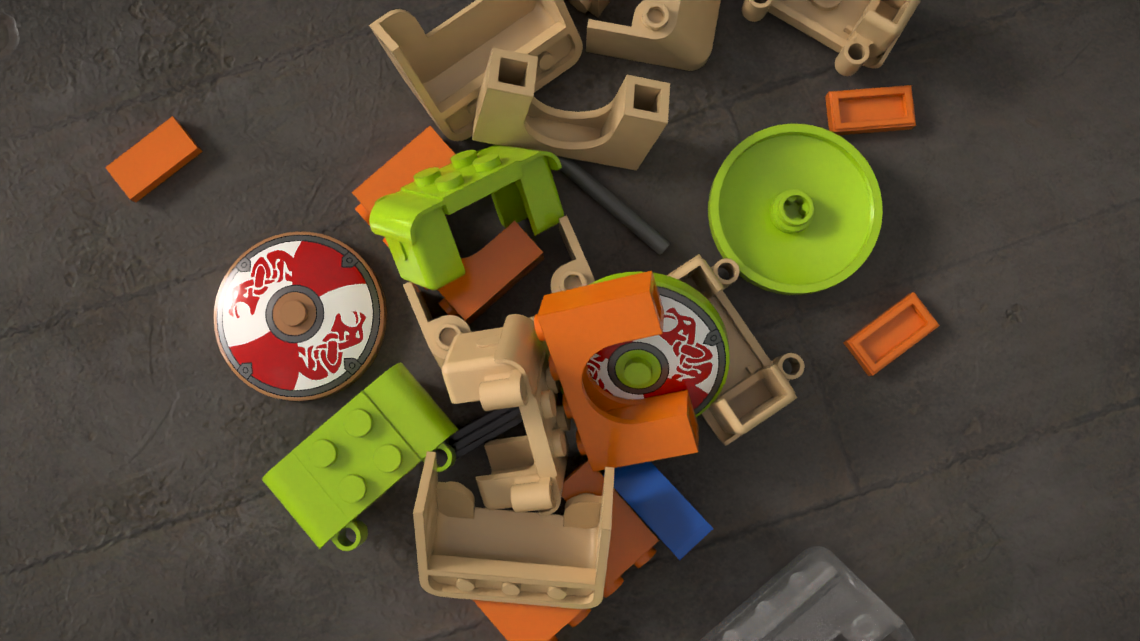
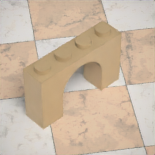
[472,47,670,171]

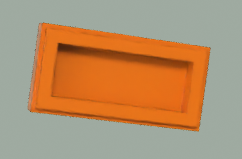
[825,85,916,135]
[105,116,203,202]
[843,292,940,376]

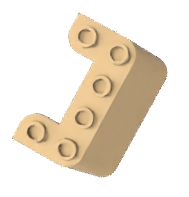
[369,0,583,141]

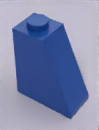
[601,461,714,560]

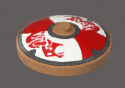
[214,231,387,401]

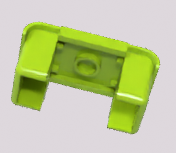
[369,145,564,290]
[262,362,459,551]

